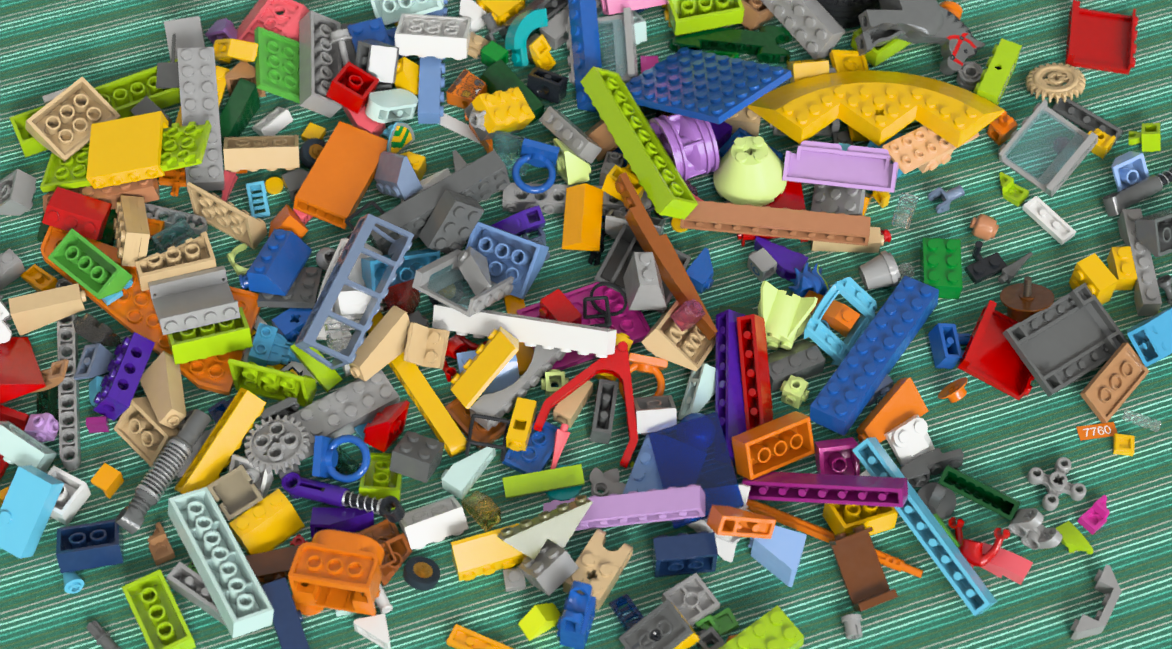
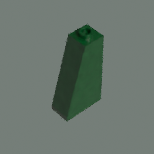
[219,78,261,152]

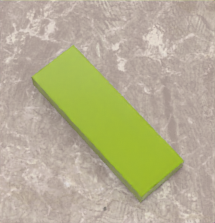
[289,343,343,392]

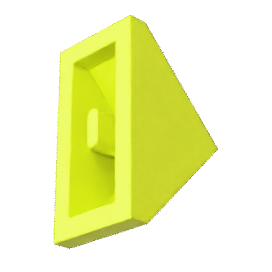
[518,603,562,641]

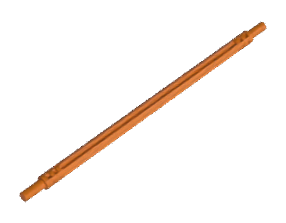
[696,478,923,578]

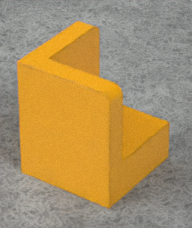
[91,463,124,499]

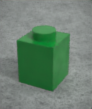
[480,41,509,67]

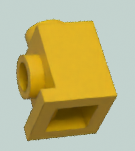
[1088,128,1116,159]

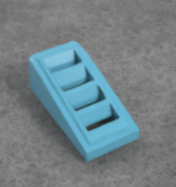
[246,180,270,218]

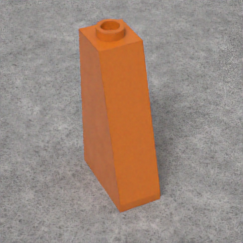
[856,377,929,443]

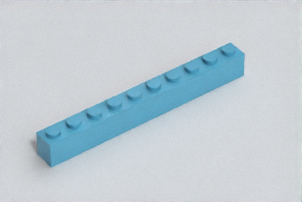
[852,437,997,616]

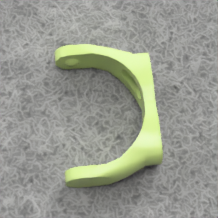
[227,243,249,277]

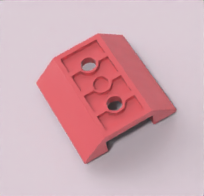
[237,0,309,43]

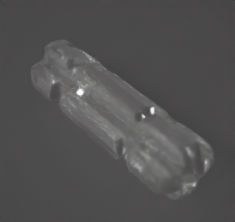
[1122,409,1162,432]

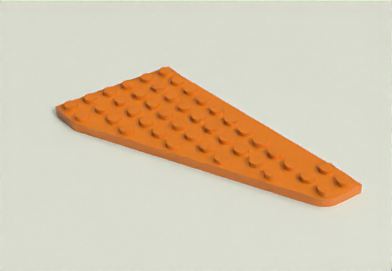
[41,226,261,396]

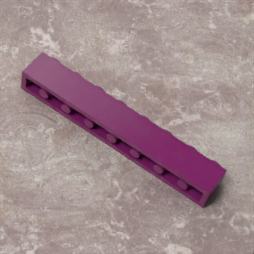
[742,472,908,507]

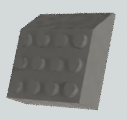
[594,224,692,314]

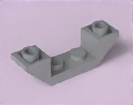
[1070,564,1122,640]

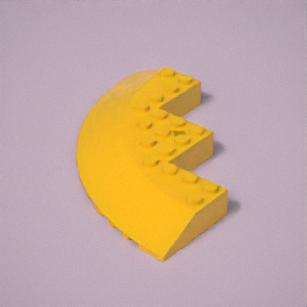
[747,70,1005,148]

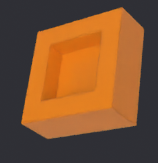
[147,218,166,241]

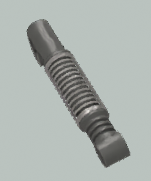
[115,409,211,534]

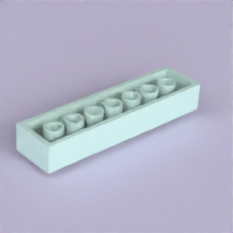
[168,487,274,638]

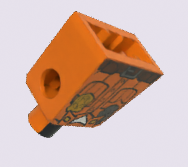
[446,69,487,109]

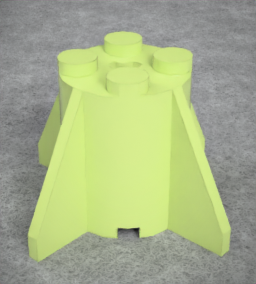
[758,281,818,350]

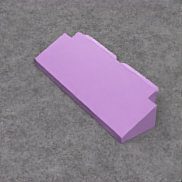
[782,140,899,193]

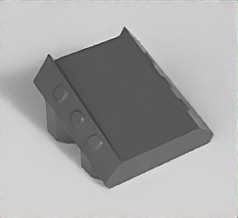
[260,397,299,425]

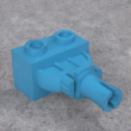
[247,323,301,367]

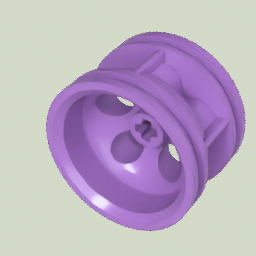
[649,114,719,182]

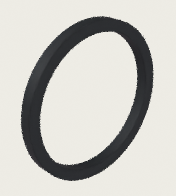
[590,282,628,316]

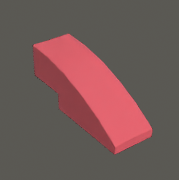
[981,543,1033,585]

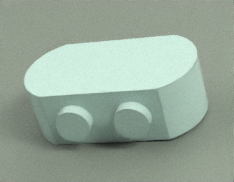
[365,88,418,123]

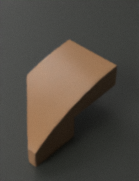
[148,522,176,566]

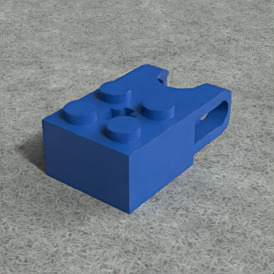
[557,581,596,649]

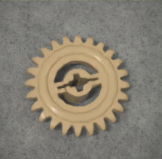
[1026,63,1086,103]

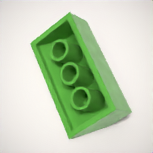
[48,228,133,300]

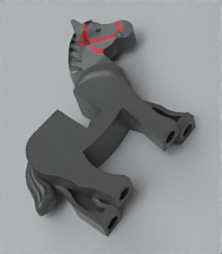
[855,0,985,76]

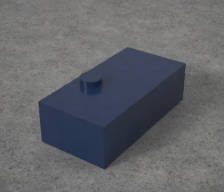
[261,577,310,649]

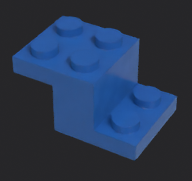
[347,17,410,60]

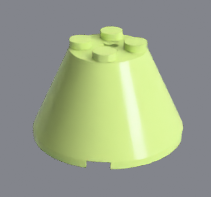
[713,136,787,206]

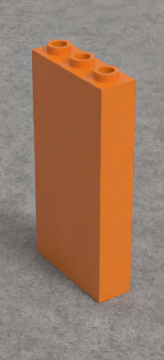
[293,121,388,229]

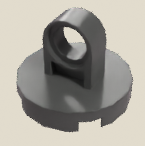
[918,482,956,520]

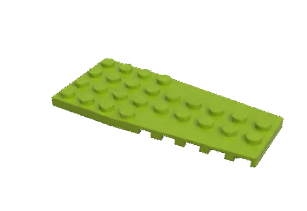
[40,120,212,192]

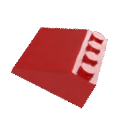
[0,337,46,404]

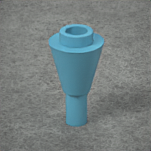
[63,571,84,594]

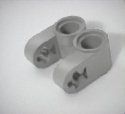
[1008,508,1063,550]

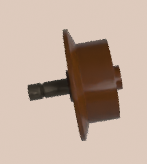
[1000,276,1054,322]

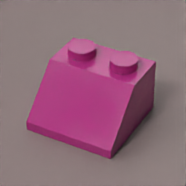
[814,437,860,476]

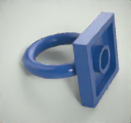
[512,138,560,194]
[312,435,370,483]

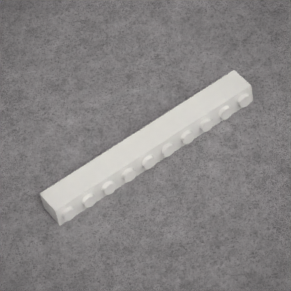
[432,303,617,358]

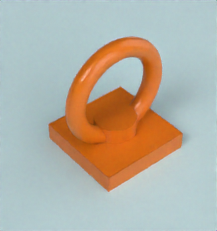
[619,353,668,399]

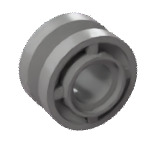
[956,62,983,90]

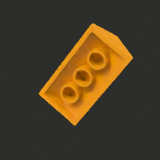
[562,183,604,251]

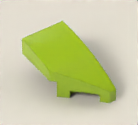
[999,172,1029,207]
[1056,521,1093,555]

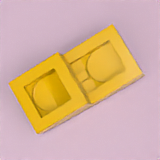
[529,34,556,71]

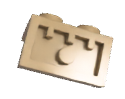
[404,322,450,369]

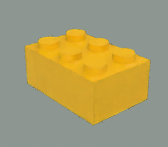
[822,503,898,535]

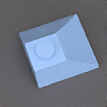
[1111,151,1149,192]

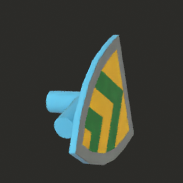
[383,122,415,154]

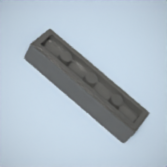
[1052,97,1124,146]

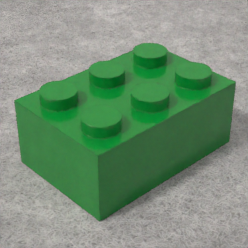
[919,238,962,299]

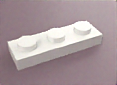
[1022,196,1076,245]

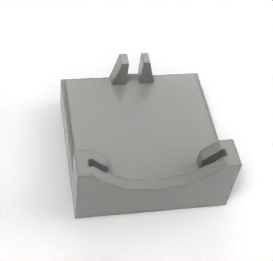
[662,573,720,628]

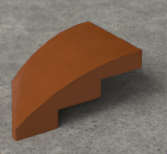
[358,519,412,586]

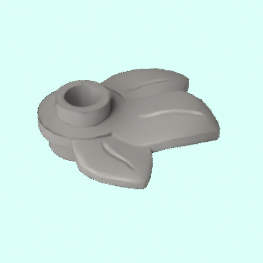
[589,468,626,497]

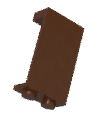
[829,524,898,612]

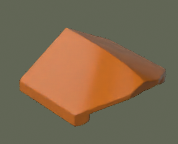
[269,204,308,239]

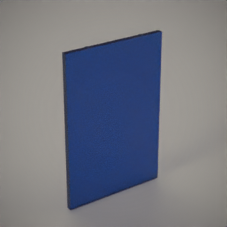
[649,412,745,529]

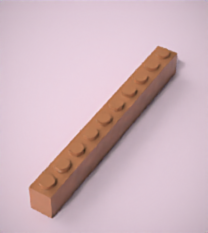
[680,200,871,246]

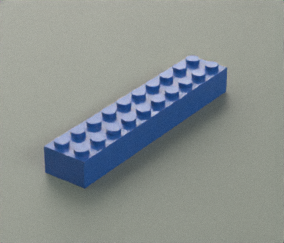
[810,275,939,436]

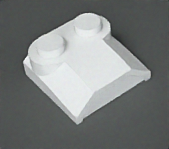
[884,415,935,467]

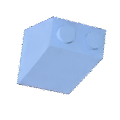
[748,525,807,587]

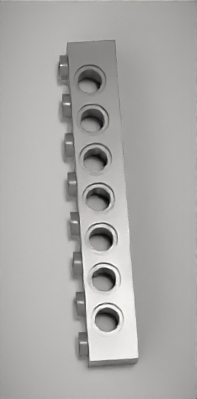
[502,183,651,216]

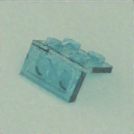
[495,131,531,178]

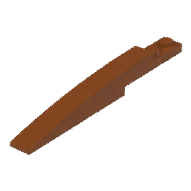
[615,172,718,341]

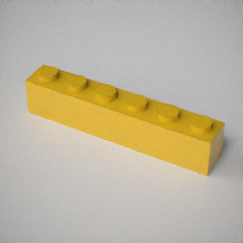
[174,388,266,494]

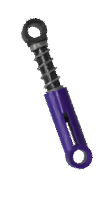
[281,472,405,523]

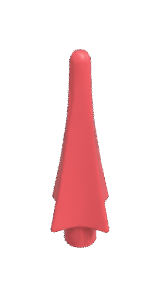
[221,170,238,202]
[550,424,570,469]

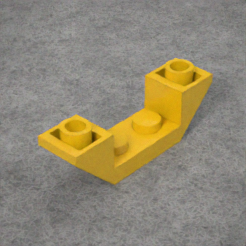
[213,38,259,64]

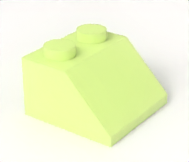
[553,138,591,185]

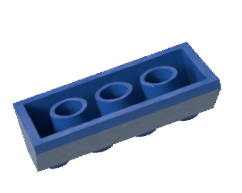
[247,229,312,296]

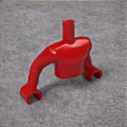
[442,335,487,382]
[948,517,1010,568]

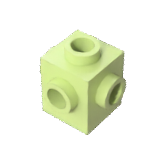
[541,369,569,397]
[780,375,810,409]

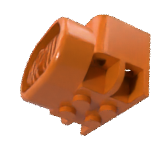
[288,529,384,616]

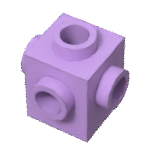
[24,413,59,442]

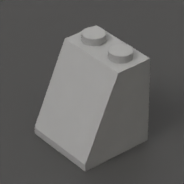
[164,16,206,60]
[623,252,667,310]

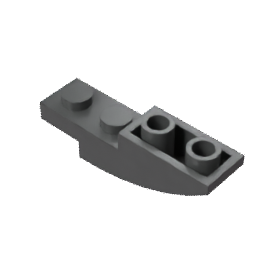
[900,448,964,488]

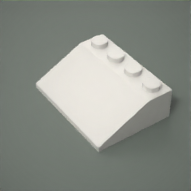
[395,13,472,60]

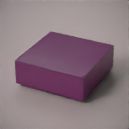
[86,416,110,433]

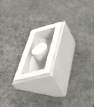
[252,107,293,136]

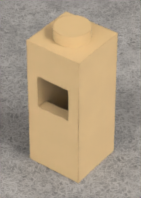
[553,375,593,428]

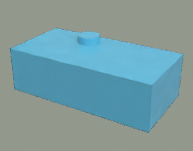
[0,465,64,559]

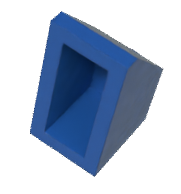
[686,247,714,294]

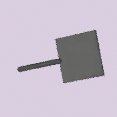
[156,34,179,89]

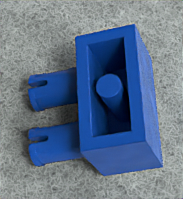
[928,323,970,369]

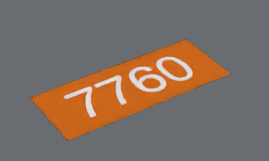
[1076,422,1118,441]

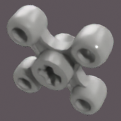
[1027,457,1087,511]

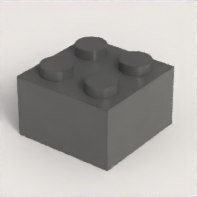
[389,431,444,483]

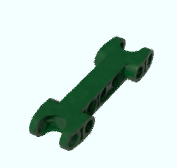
[669,25,792,64]

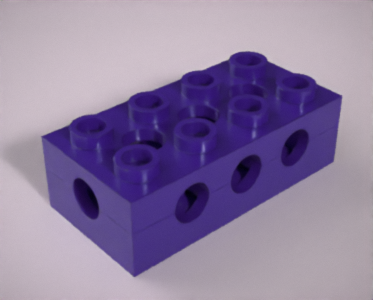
[93,332,155,421]

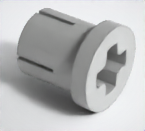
[841,614,863,639]

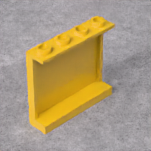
[86,111,169,189]

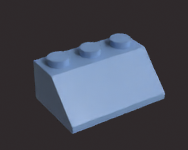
[456,350,519,395]

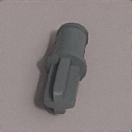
[86,620,121,649]

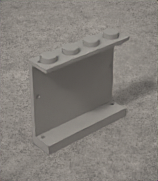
[148,266,240,335]

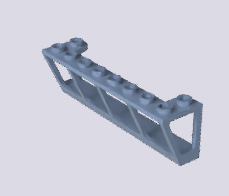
[294,214,414,370]

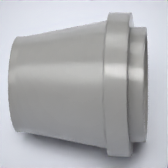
[858,250,901,290]

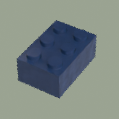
[56,519,124,573]
[651,531,718,578]

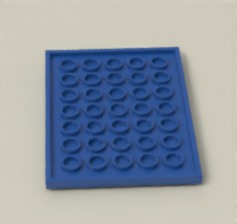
[625,47,792,124]

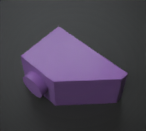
[205,18,238,45]

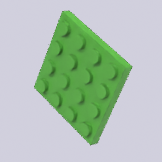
[254,27,300,104]

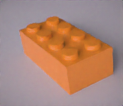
[731,411,815,480]

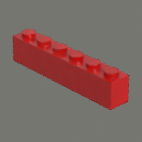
[737,314,774,431]

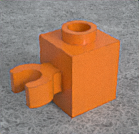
[987,111,1018,145]

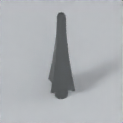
[998,252,1033,284]

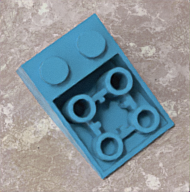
[1127,307,1172,367]

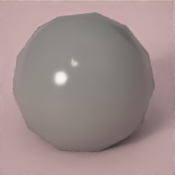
[316,247,336,271]

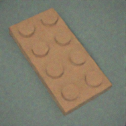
[1080,342,1150,423]

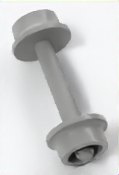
[329,28,353,67]

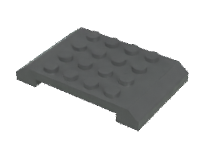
[1003,283,1131,397]

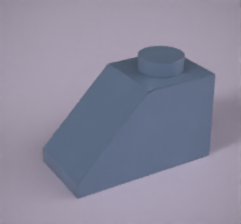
[74,343,114,380]

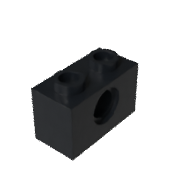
[527,67,568,104]

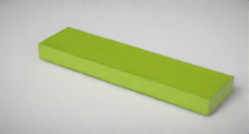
[502,464,585,499]

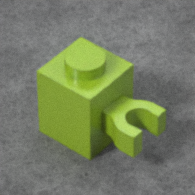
[1128,123,1161,152]

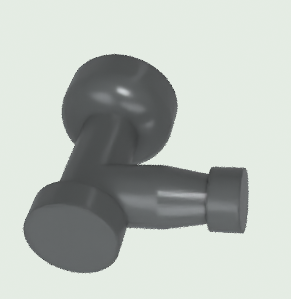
[1157,275,1172,304]

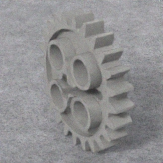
[244,415,311,474]

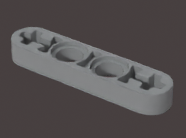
[145,203,208,235]

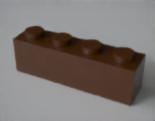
[245,545,300,585]

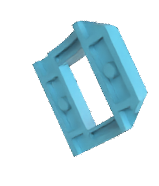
[804,277,877,366]

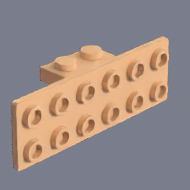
[881,126,980,174]

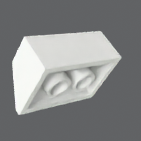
[399,496,469,550]

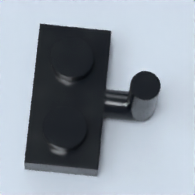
[965,241,1007,284]

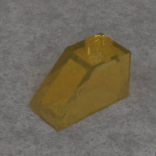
[461,491,501,532]

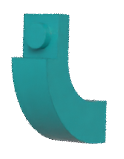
[505,8,548,67]

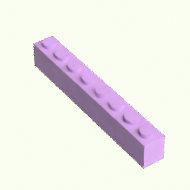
[543,484,705,531]

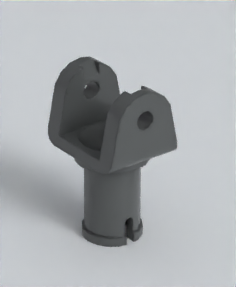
[481,12,507,43]

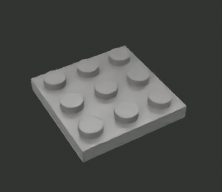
[811,184,866,216]

